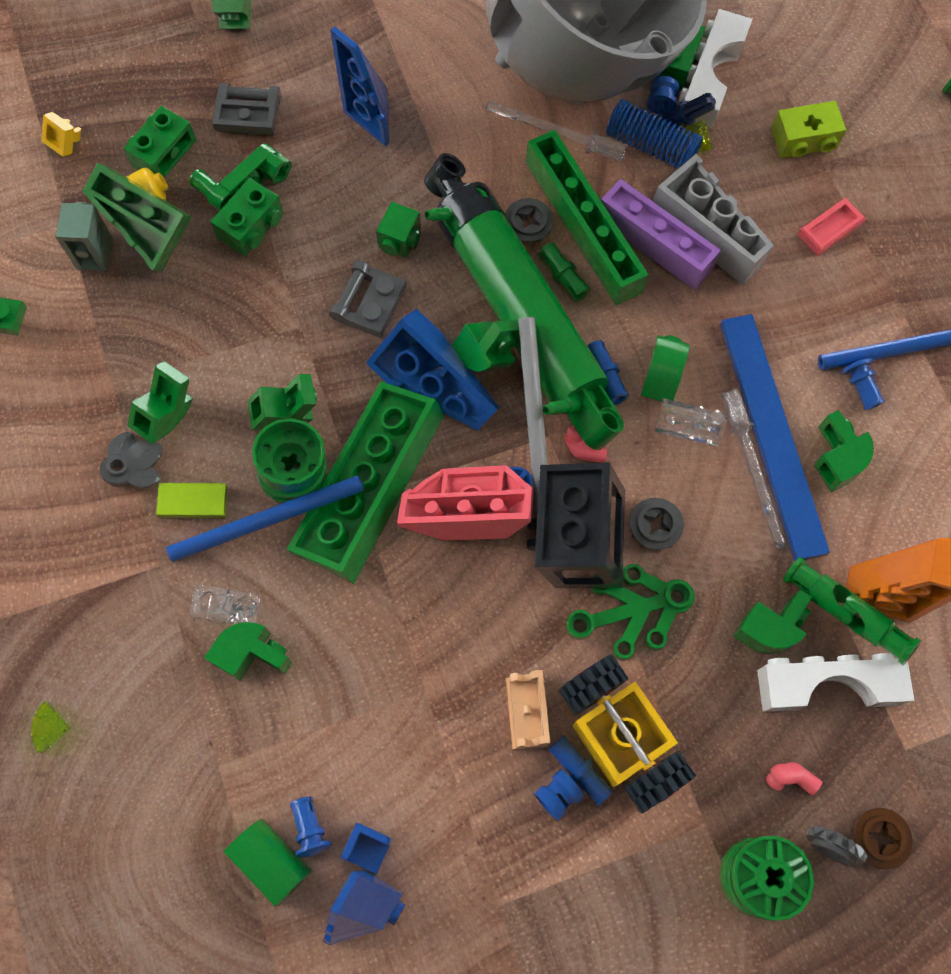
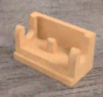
[506,670,550,750]

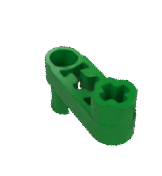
[189,143,292,211]

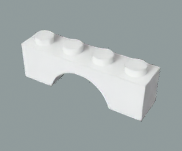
[677,9,752,129]
[757,653,915,712]

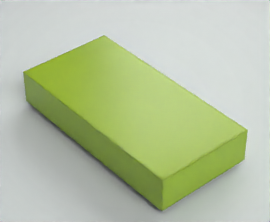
[156,483,228,519]

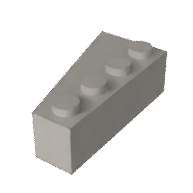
[653,153,774,285]

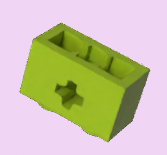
[771,100,847,158]

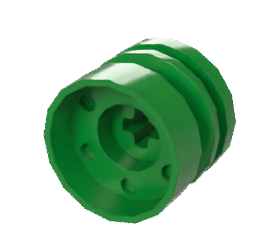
[252,418,327,504]
[719,836,814,921]

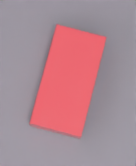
[798,198,866,256]

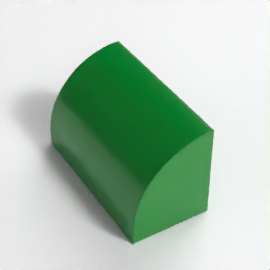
[223,819,313,907]

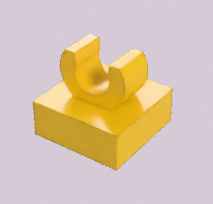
[41,112,81,157]

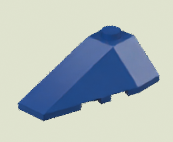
[330,26,390,146]
[366,309,500,431]
[323,870,405,945]

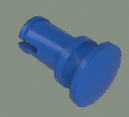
[842,358,885,410]
[290,796,332,858]

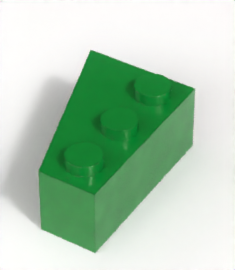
[82,163,192,271]

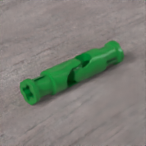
[783,557,922,665]

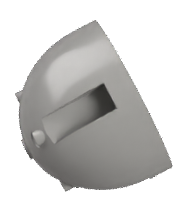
[485,0,707,105]

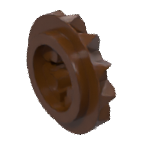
[851,808,913,869]

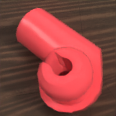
[564,425,607,463]
[766,762,823,796]

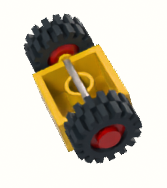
[559,654,696,814]

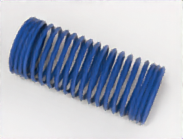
[606,99,703,169]

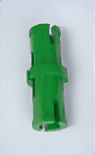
[538,242,591,302]

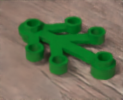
[566,564,695,661]

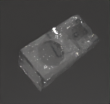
[189,583,260,624]

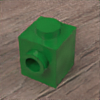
[376,201,421,258]

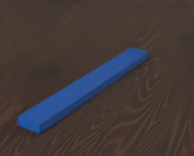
[720,314,830,562]

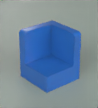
[340,822,393,874]

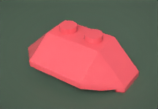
[397,465,534,541]

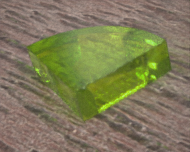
[675,119,714,151]
[31,701,71,753]

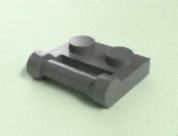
[212,83,281,135]
[329,260,407,338]

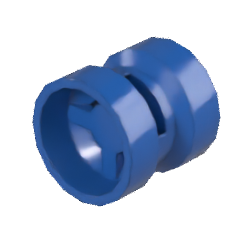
[533,769,585,822]

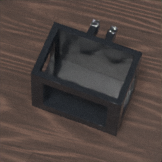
[526,462,625,588]

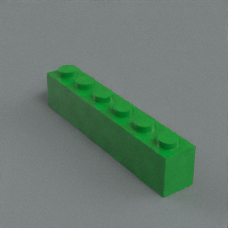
[526,129,649,306]

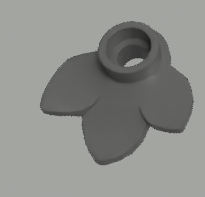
[100,432,163,489]

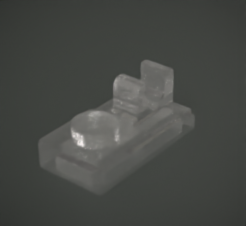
[654,398,728,447]

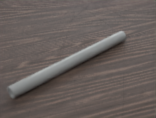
[518,317,548,518]

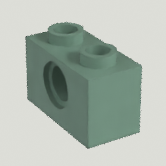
[55,202,113,271]

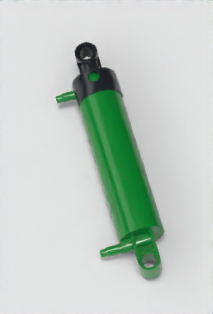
[424,153,624,450]

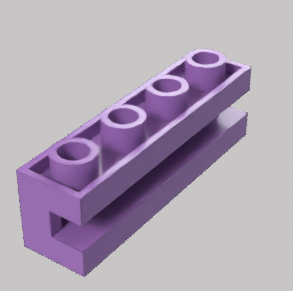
[601,179,721,290]

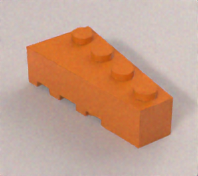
[843,538,951,623]

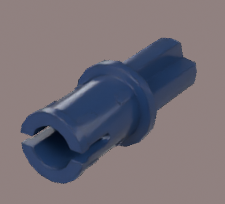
[658,93,716,129]

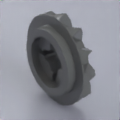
[505,198,553,245]
[629,498,684,551]
[806,826,867,867]

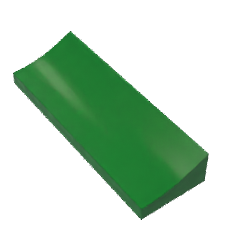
[286,382,444,584]

